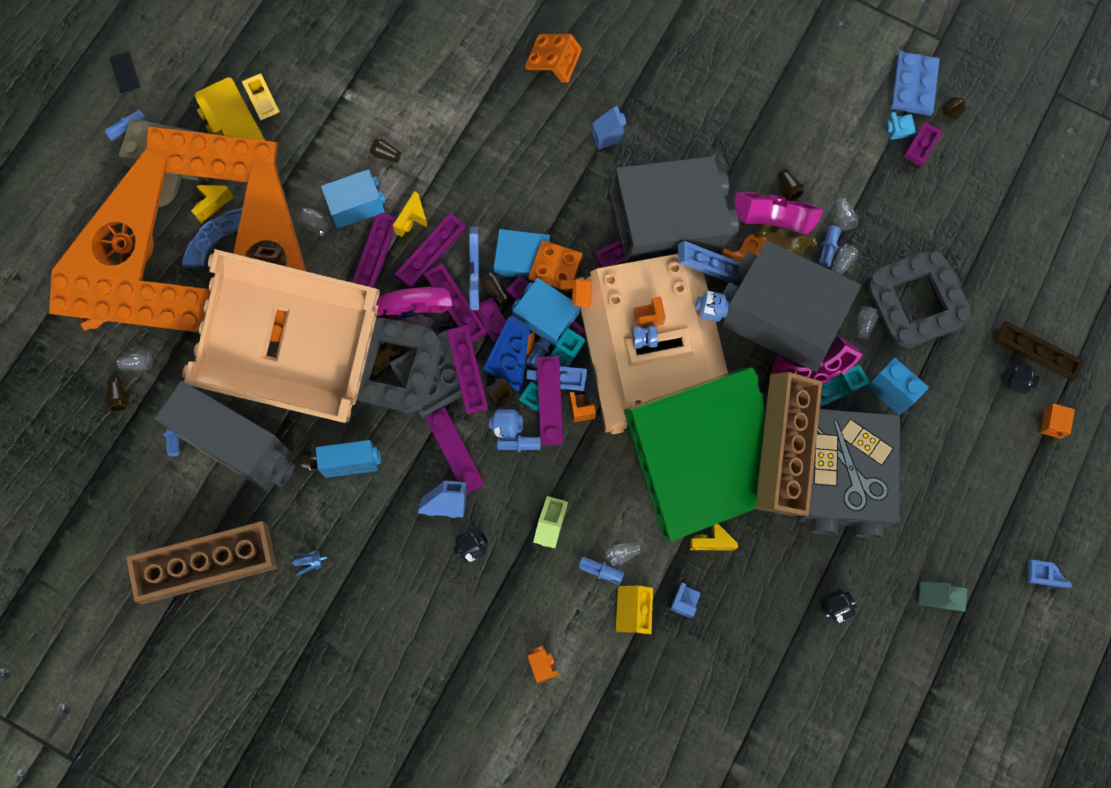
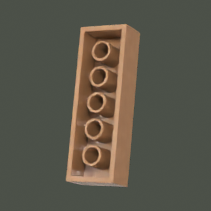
[755,372,822,516]
[126,521,278,604]

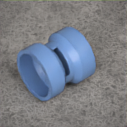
[632,325,657,349]

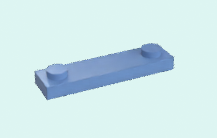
[678,241,744,286]

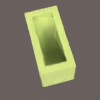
[534,496,568,548]

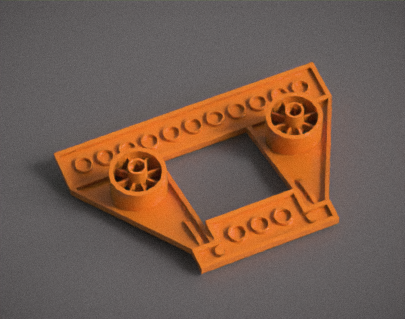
[49,127,306,342]

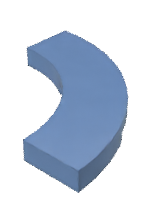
[182,208,243,268]
[469,227,479,310]

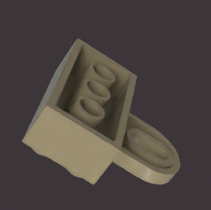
[119,119,208,207]

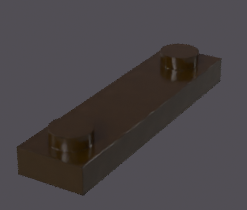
[994,321,1085,382]

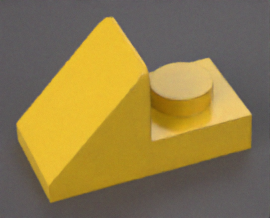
[242,73,279,120]
[191,185,233,224]
[393,191,428,237]
[689,524,738,550]

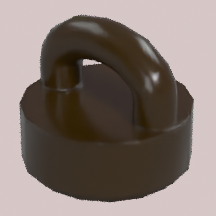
[943,97,966,119]
[301,452,318,474]

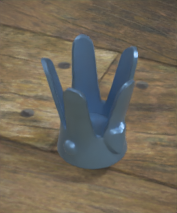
[291,551,327,577]

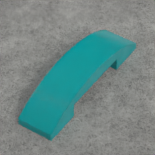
[519,328,585,412]
[820,364,870,408]

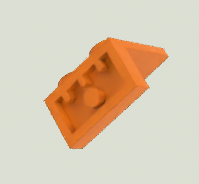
[525,34,582,83]
[529,241,583,298]

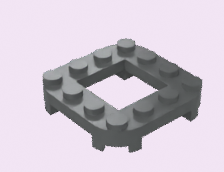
[866,251,971,349]
[357,318,444,414]

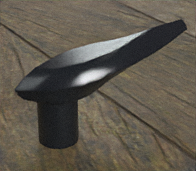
[584,363,598,405]

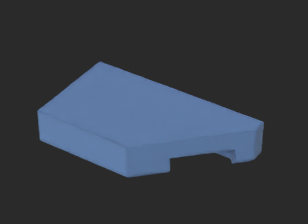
[1027,560,1072,588]

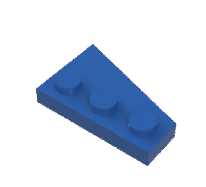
[483,315,530,392]

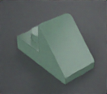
[918,582,967,612]

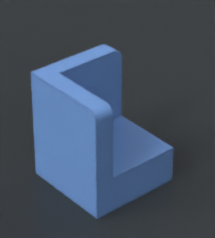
[670,583,700,618]

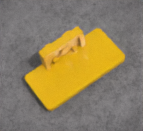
[195,77,265,141]

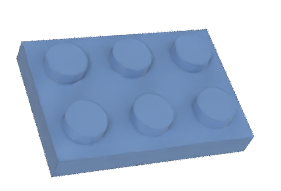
[891,52,940,116]

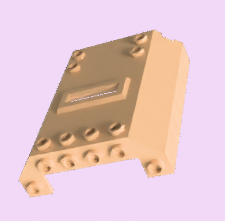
[182,249,380,423]
[576,254,728,434]

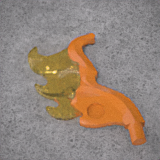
[721,225,817,263]

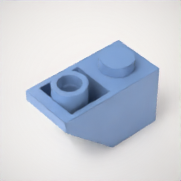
[592,106,626,150]
[418,481,467,518]

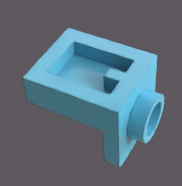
[885,112,916,140]

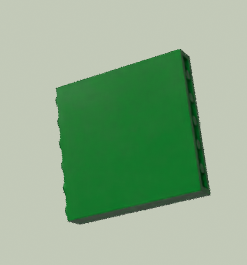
[623,368,766,541]

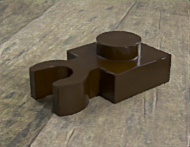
[372,343,403,378]

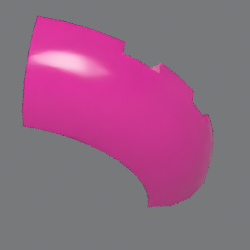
[735,192,823,235]
[376,287,452,319]
[771,336,863,384]

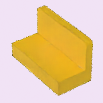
[616,586,653,634]

